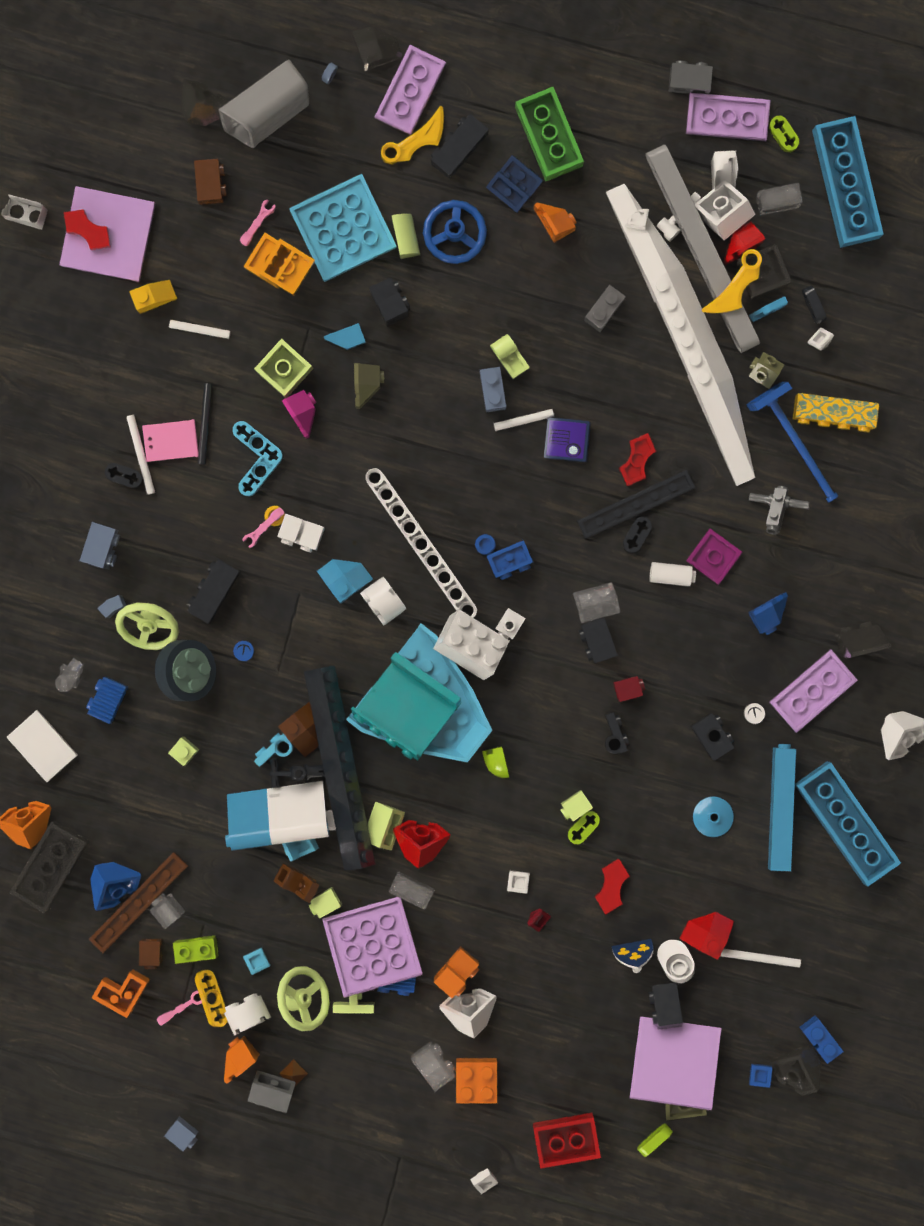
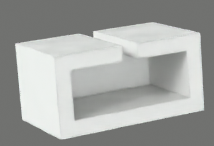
[277,514,325,553]

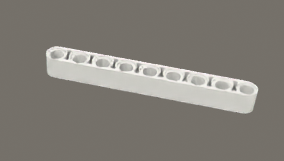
[366,468,477,618]

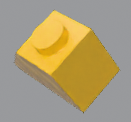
[129,280,177,314]

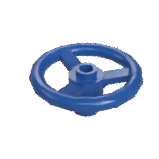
[423,200,487,264]

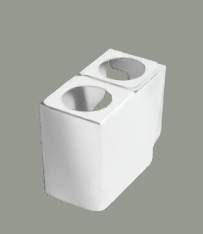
[711,151,738,190]
[1,195,48,230]

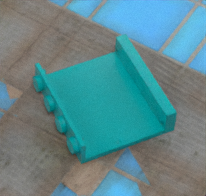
[351,652,461,761]

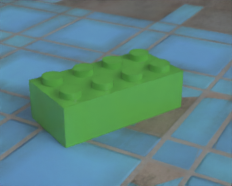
[515,87,584,182]

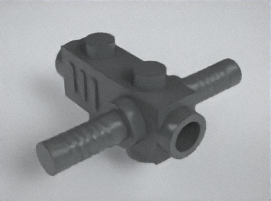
[749,486,810,535]

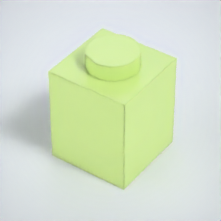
[168,737,199,766]
[560,790,593,821]
[309,887,342,919]

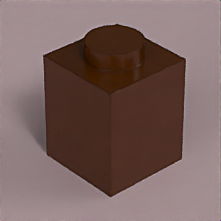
[139,939,162,969]

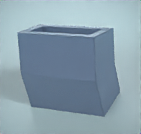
[97,595,127,618]

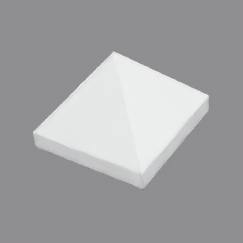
[807,328,834,351]

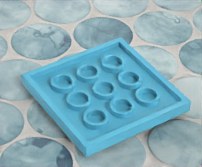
[289,174,397,282]

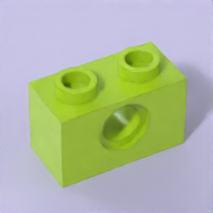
[173,935,218,964]

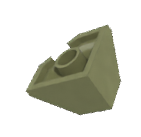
[354,363,384,409]

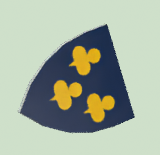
[612,939,653,973]

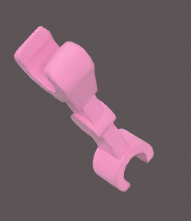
[240,200,276,246]
[242,507,284,548]
[157,990,202,1025]

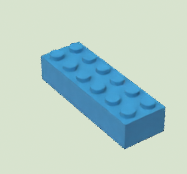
[812,116,884,248]
[795,761,901,886]

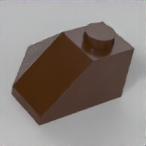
[278,701,319,757]

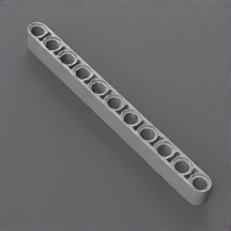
[646,145,760,353]

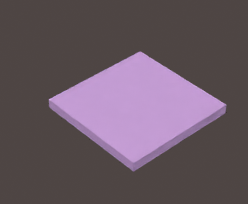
[60,186,156,282]
[322,896,423,998]
[630,1017,721,1110]

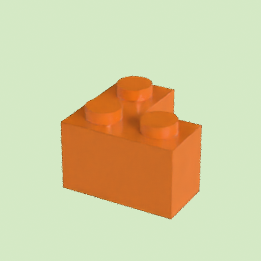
[434,946,479,998]
[92,969,150,1018]

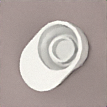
[657,940,695,983]

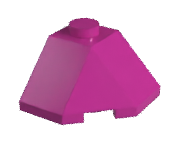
[282,390,316,439]

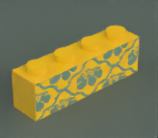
[793,393,879,432]

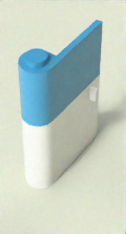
[225,781,329,851]

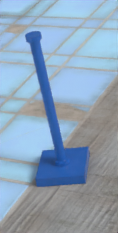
[746,382,838,502]

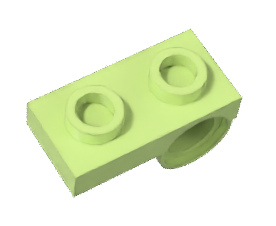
[490,334,530,379]

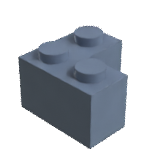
[80,522,120,570]

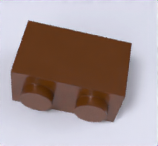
[194,159,227,205]

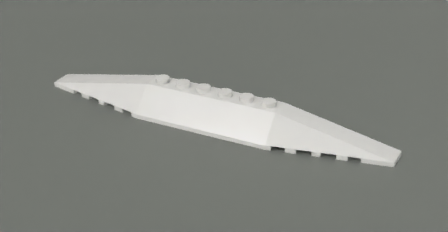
[606,184,755,486]

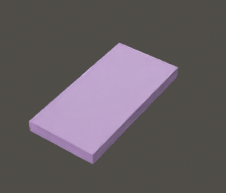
[375,45,446,135]
[686,92,770,141]
[770,650,858,733]

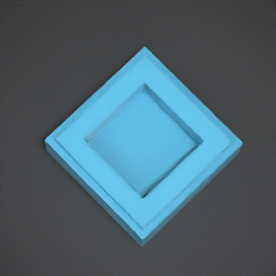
[243,947,271,975]

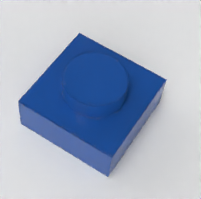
[749,1064,772,1088]

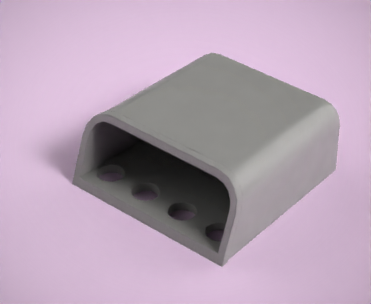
[218,60,309,148]

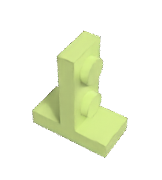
[333,993,375,1013]

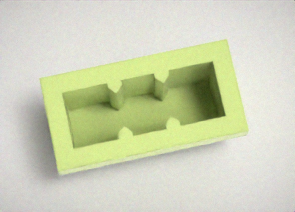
[392,214,420,259]
[367,802,405,850]

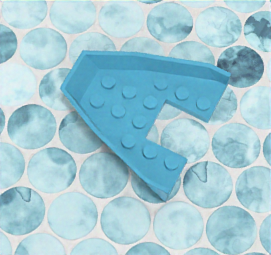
[346,624,492,762]

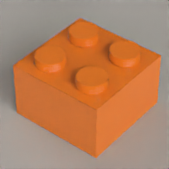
[456,1058,497,1103]

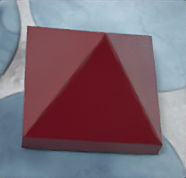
[527,908,551,932]

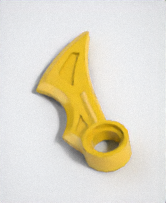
[381,106,444,164]
[702,249,762,313]

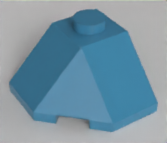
[317,559,373,603]

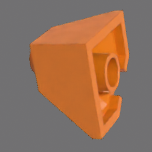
[534,203,577,243]
[0,801,51,849]
[224,1036,260,1084]

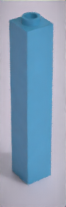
[768,744,796,871]

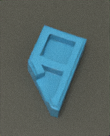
[749,296,788,322]
[324,323,366,350]

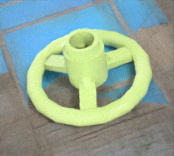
[115,603,179,650]
[277,966,330,1031]

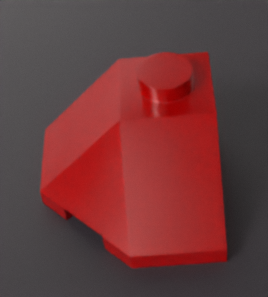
[724,222,766,266]
[393,820,451,868]
[679,912,734,960]

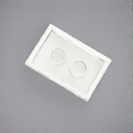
[7,710,78,782]

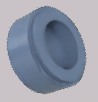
[322,63,338,84]

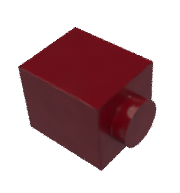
[613,676,645,702]

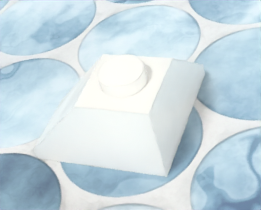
[881,711,924,760]
[439,989,496,1038]

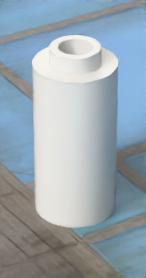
[649,562,696,586]

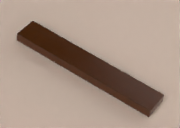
[88,852,188,953]

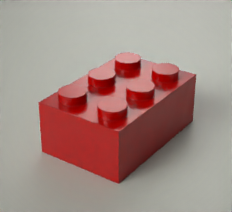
[533,1113,601,1169]

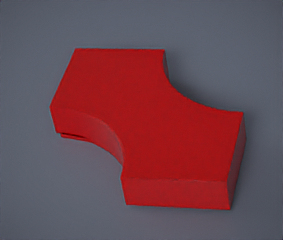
[64,209,111,250]
[619,433,656,486]
[595,858,629,914]

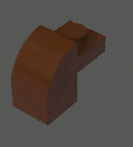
[274,863,319,903]

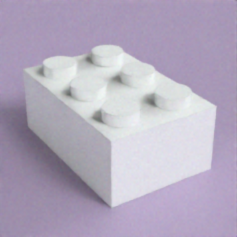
[433,609,509,680]

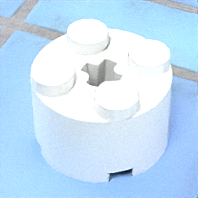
[360,577,406,625]
[224,993,271,1036]

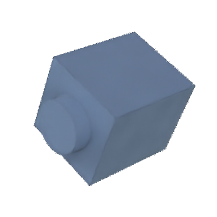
[165,1116,198,1151]

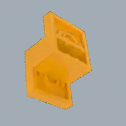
[244,233,315,296]

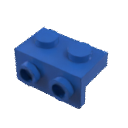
[487,540,533,580]

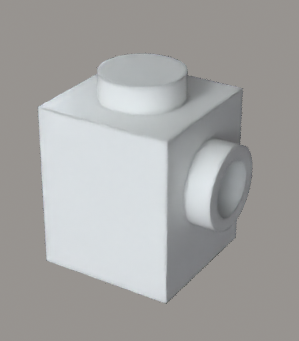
[495,608,526,640]

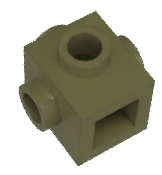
[749,352,784,389]

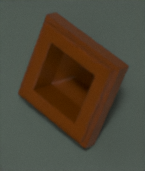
[279,1059,308,1086]

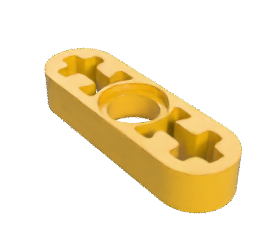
[195,970,228,1027]

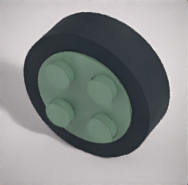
[155,640,216,701]

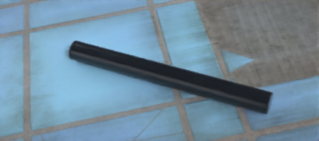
[198,383,212,465]

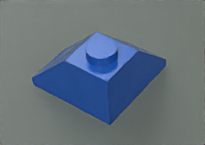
[748,592,788,635]
[90,862,141,911]

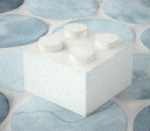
[695,180,755,240]

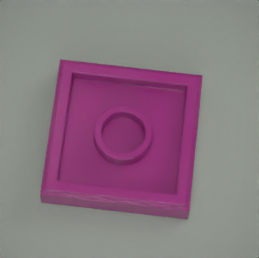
[686,529,742,585]

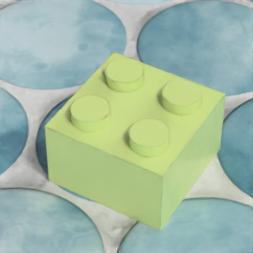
[254,339,313,398]

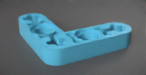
[233,421,283,496]

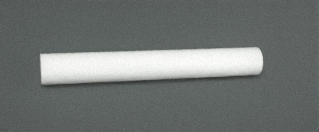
[169,320,230,339]
[494,409,554,431]

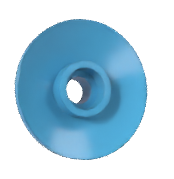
[693,797,733,837]

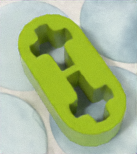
[769,116,799,152]
[568,810,600,844]
[637,1123,673,1157]

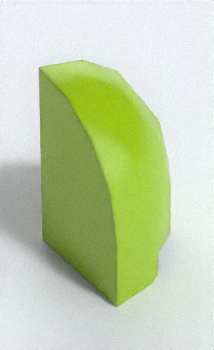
[482,746,509,778]

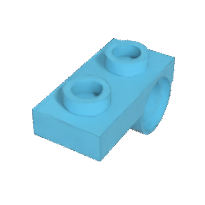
[254,733,294,767]

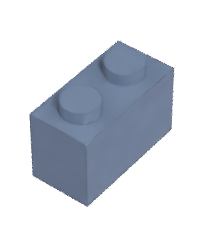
[480,367,506,412]

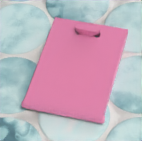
[142,419,199,462]

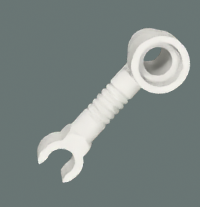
[657,192,701,242]

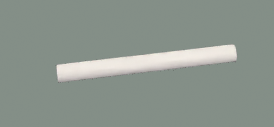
[127,415,155,495]
[720,949,801,968]

